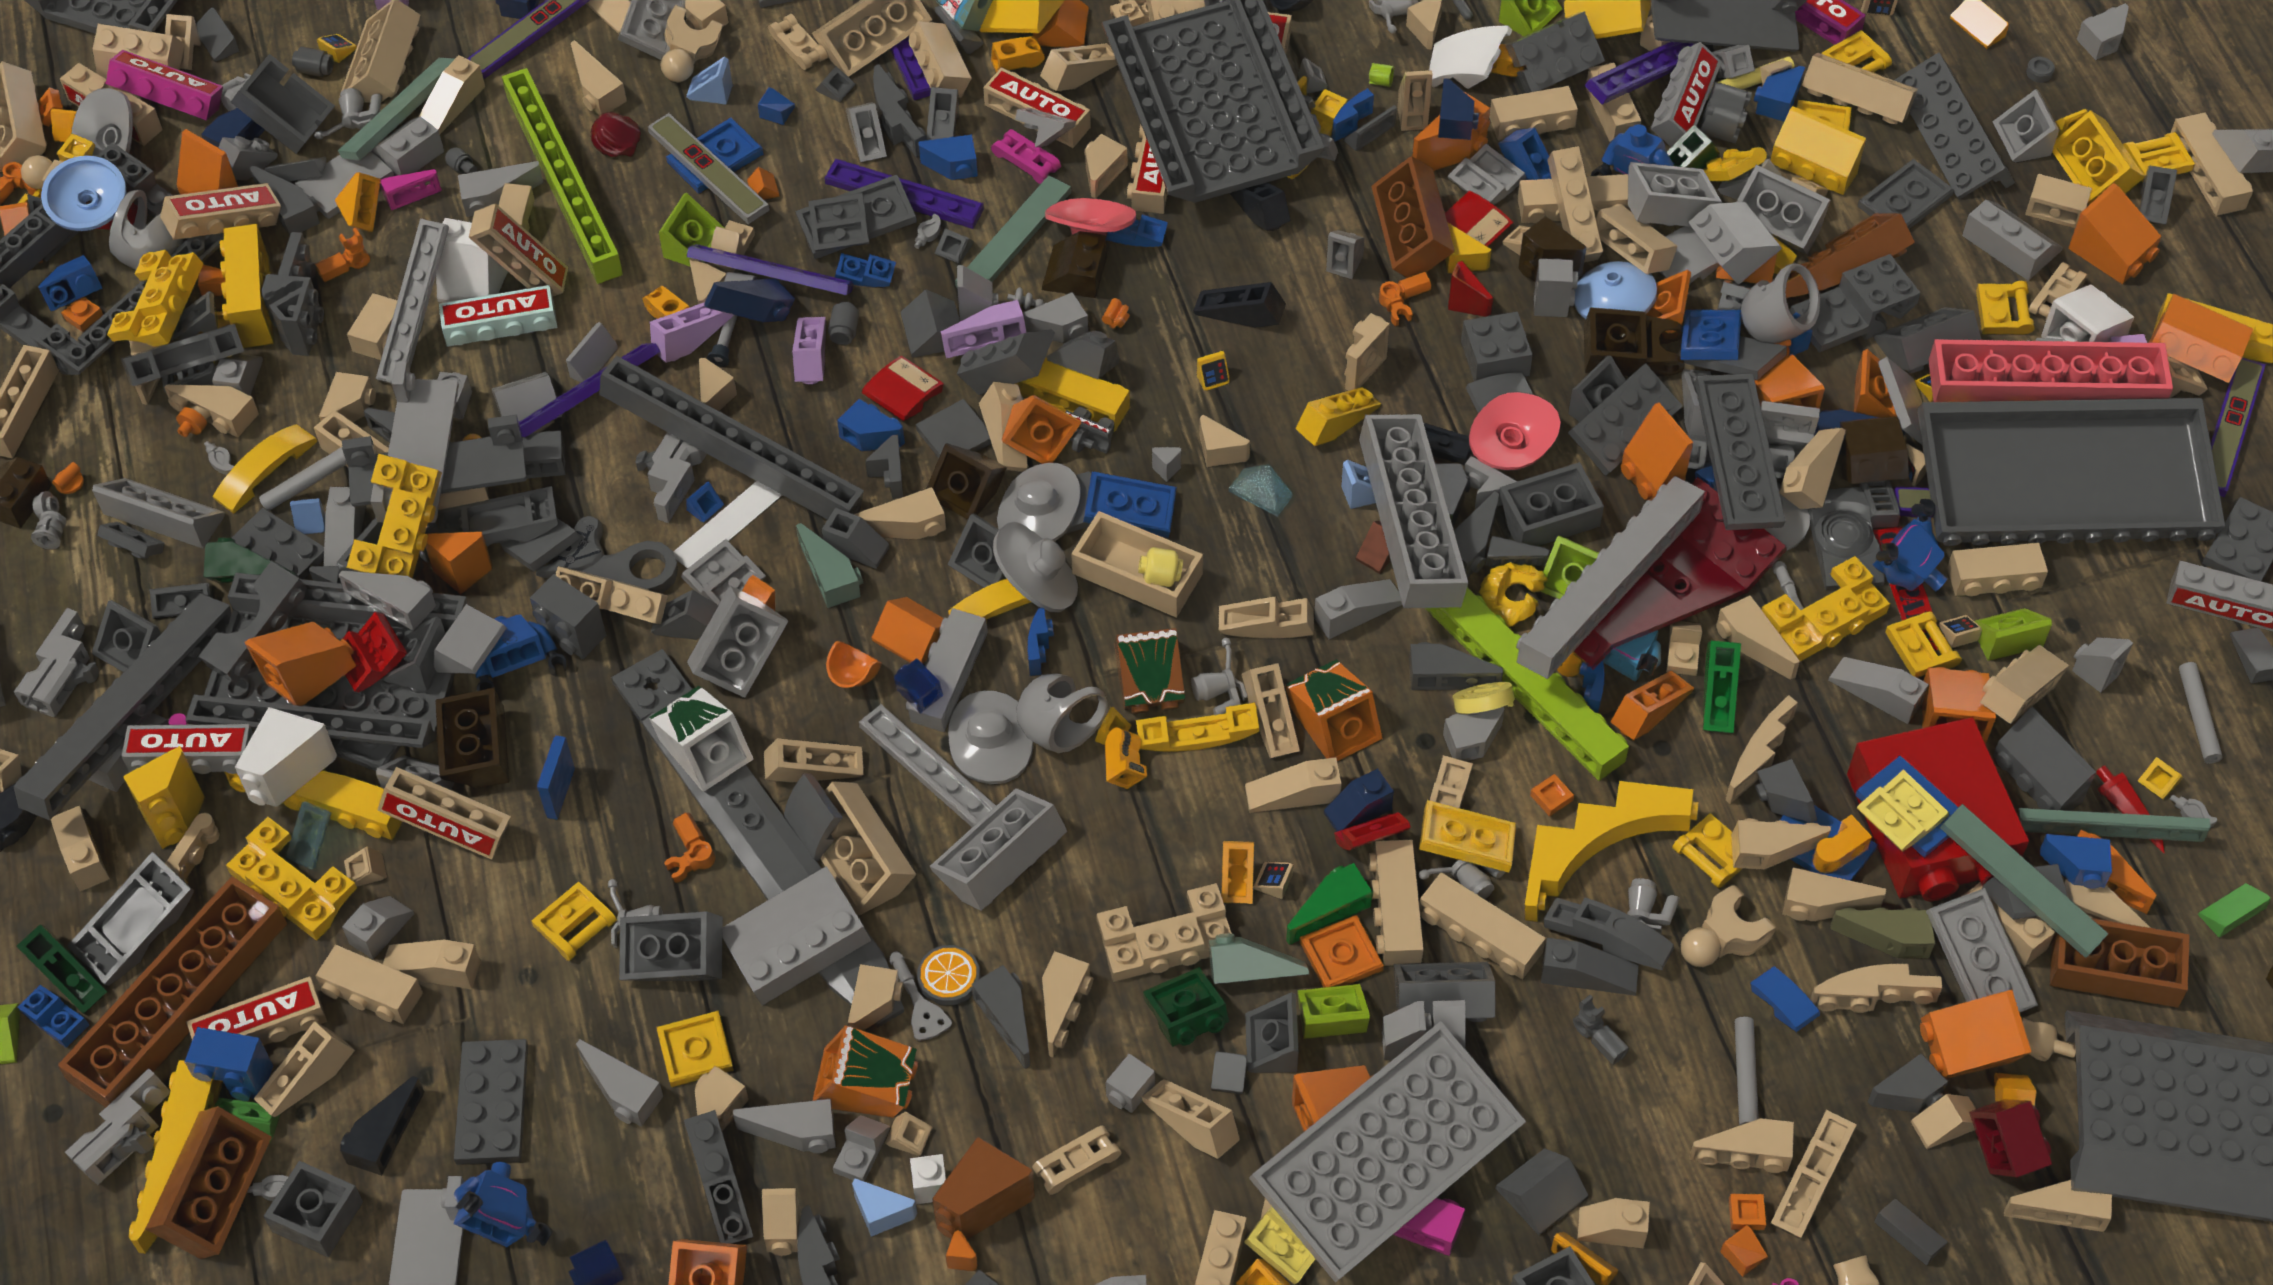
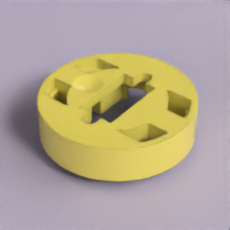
[1453,682,1515,714]

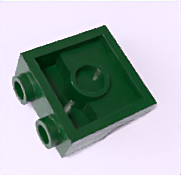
[1143,967,1229,1047]

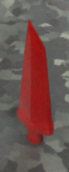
[2096,765,2164,853]

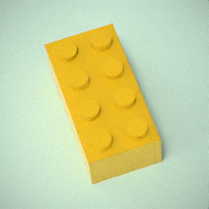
[220,224,274,348]

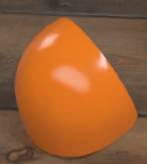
[826,641,882,688]

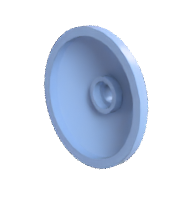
[41,156,126,231]
[1574,261,1657,319]

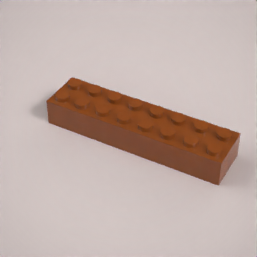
[57,876,287,1108]

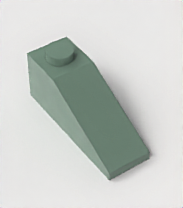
[796,523,863,608]
[1209,933,1309,984]

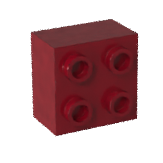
[1969,1099,2052,1177]

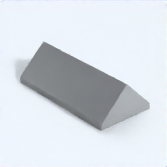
[92,478,225,548]

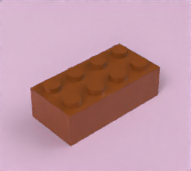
[1371,156,1455,278]
[2049,918,2190,1008]
[145,1106,272,1259]

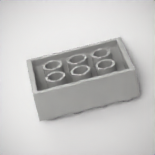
[722,866,871,1005]

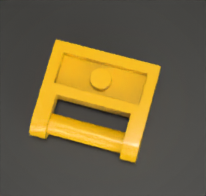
[1821,30,1892,73]
[2123,132,2195,182]
[1703,147,1767,181]
[1976,281,2035,335]
[1885,611,1962,678]
[1672,813,1743,888]
[531,881,617,961]

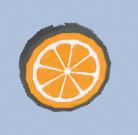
[917,945,980,1006]

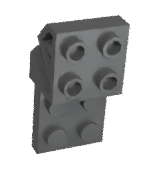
[261,232,324,356]
[1790,254,1920,353]

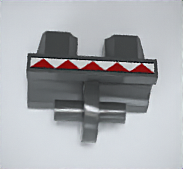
[1066,406,1114,454]

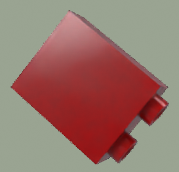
[1847,717,2029,901]

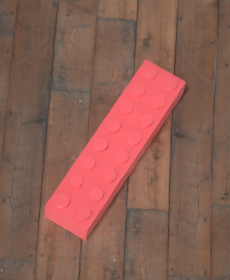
[1928,339,2173,402]

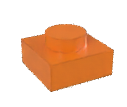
[38,87,63,126]
[61,297,103,332]
[1530,774,1574,817]
[1729,1194,1766,1230]

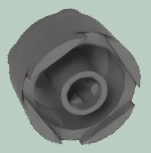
[1699,82,1752,144]

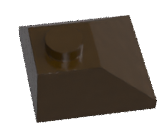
[926,443,1007,519]

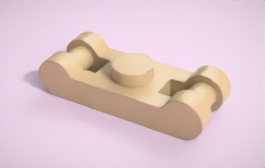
[768,14,828,70]
[2029,262,2088,320]
[166,813,220,884]
[1032,1125,1122,1195]

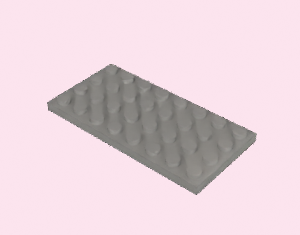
[1249,1021,1526,1283]

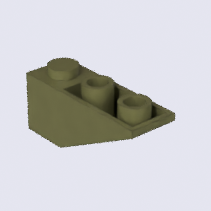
[1830,908,1935,958]

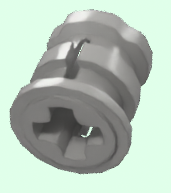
[31,510,66,549]

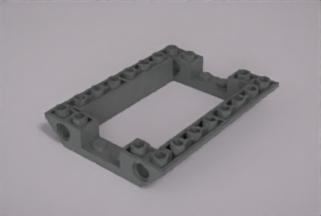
[0,142,224,375]

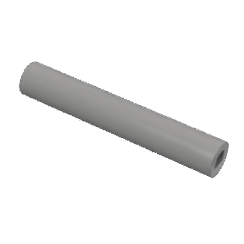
[259,447,347,511]
[2179,662,2223,764]
[1734,1017,1759,1126]

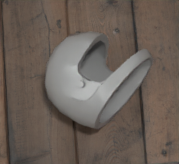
[109,190,184,270]
[1741,263,1820,343]
[1016,673,1108,753]

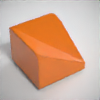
[198,265,226,296]
[1720,1225,1768,1277]

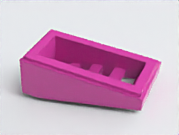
[380,169,442,211]

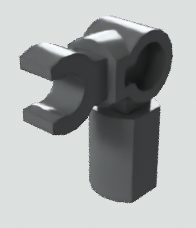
[1573,995,1629,1065]

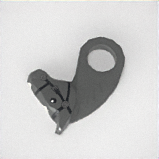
[536,516,678,593]

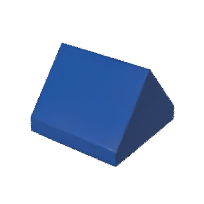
[686,482,724,522]

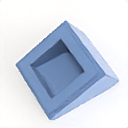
[290,498,325,534]

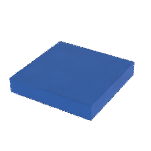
[537,735,575,820]

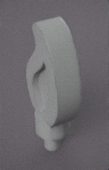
[914,214,941,249]
[204,441,234,475]
[2170,795,2217,827]
[247,1175,288,1201]

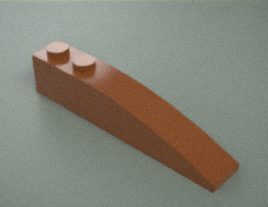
[1785,213,1915,298]

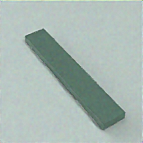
[338,57,454,160]
[955,175,1071,287]
[1940,804,2108,958]
[2017,808,2210,842]

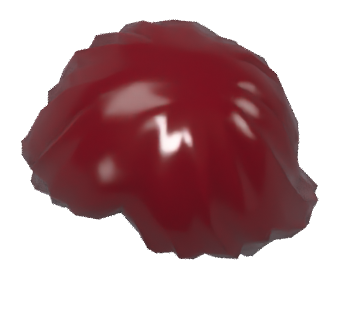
[590,112,641,157]

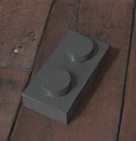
[97,522,165,559]

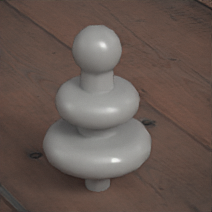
[1007,287,1044,310]

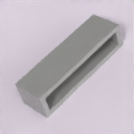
[906,608,988,732]

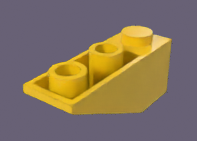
[1296,387,1381,446]

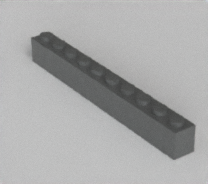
[599,355,864,520]
[14,593,232,821]

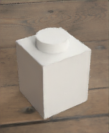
[910,1154,946,1204]

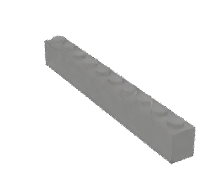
[1516,476,1705,679]

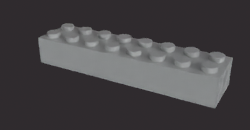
[1359,414,1468,608]

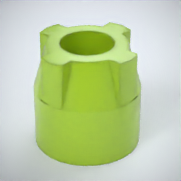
[1369,63,1394,87]

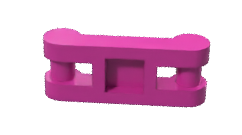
[991,129,1061,184]

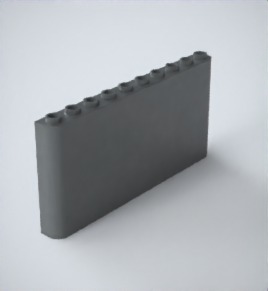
[1917,398,2225,546]

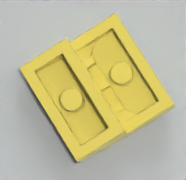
[1857,770,1949,851]
[1244,1206,1315,1285]

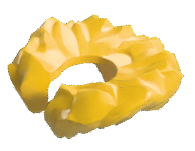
[1478,562,1548,627]

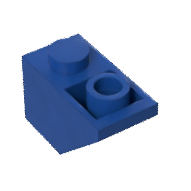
[38,255,102,312]
[837,399,905,451]

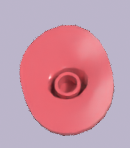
[1045,198,1136,235]
[1469,392,1561,470]

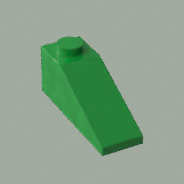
[1703,640,1741,733]
[1286,863,1372,945]

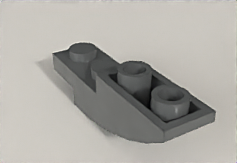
[873,64,927,158]
[1544,898,1674,970]
[684,1110,753,1244]
[797,1205,840,1285]

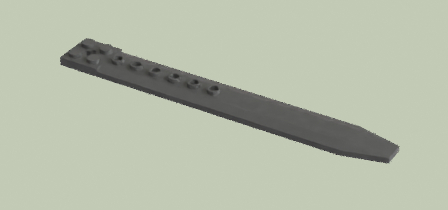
[611,649,904,1028]

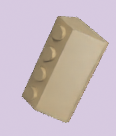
[339,0,421,103]
[812,0,932,77]
[0,61,47,172]
[820,781,916,915]

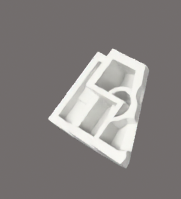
[1429,26,1512,89]

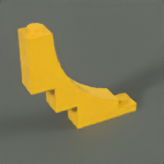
[1525,781,1699,922]

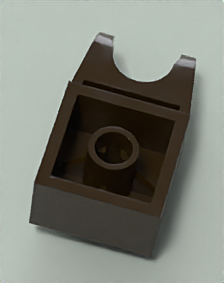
[1584,307,1685,376]

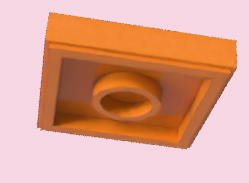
[1300,915,1384,988]

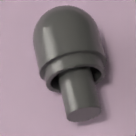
[445,148,477,174]

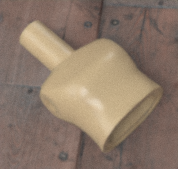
[2022,1018,2076,1061]
[1833,1255,1879,1285]

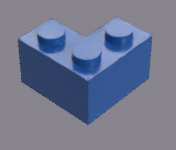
[184,1027,273,1101]

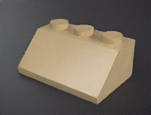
[93,24,185,79]

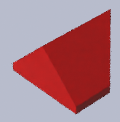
[1448,261,1493,317]

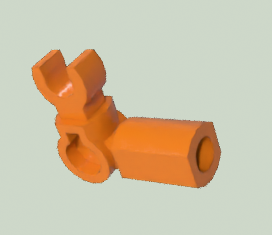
[0,162,37,205]
[315,228,370,283]
[1379,272,1431,326]
[664,813,716,883]

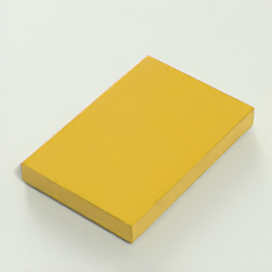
[1419,800,1516,873]

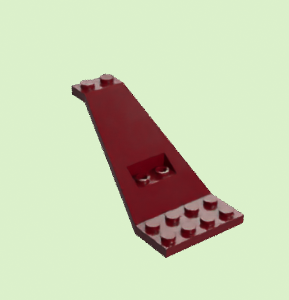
[1572,477,1787,670]

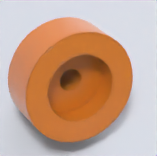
[176,407,207,437]

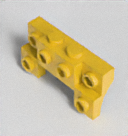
[107,249,204,347]
[346,454,442,578]
[1762,556,1890,662]
[226,817,357,941]

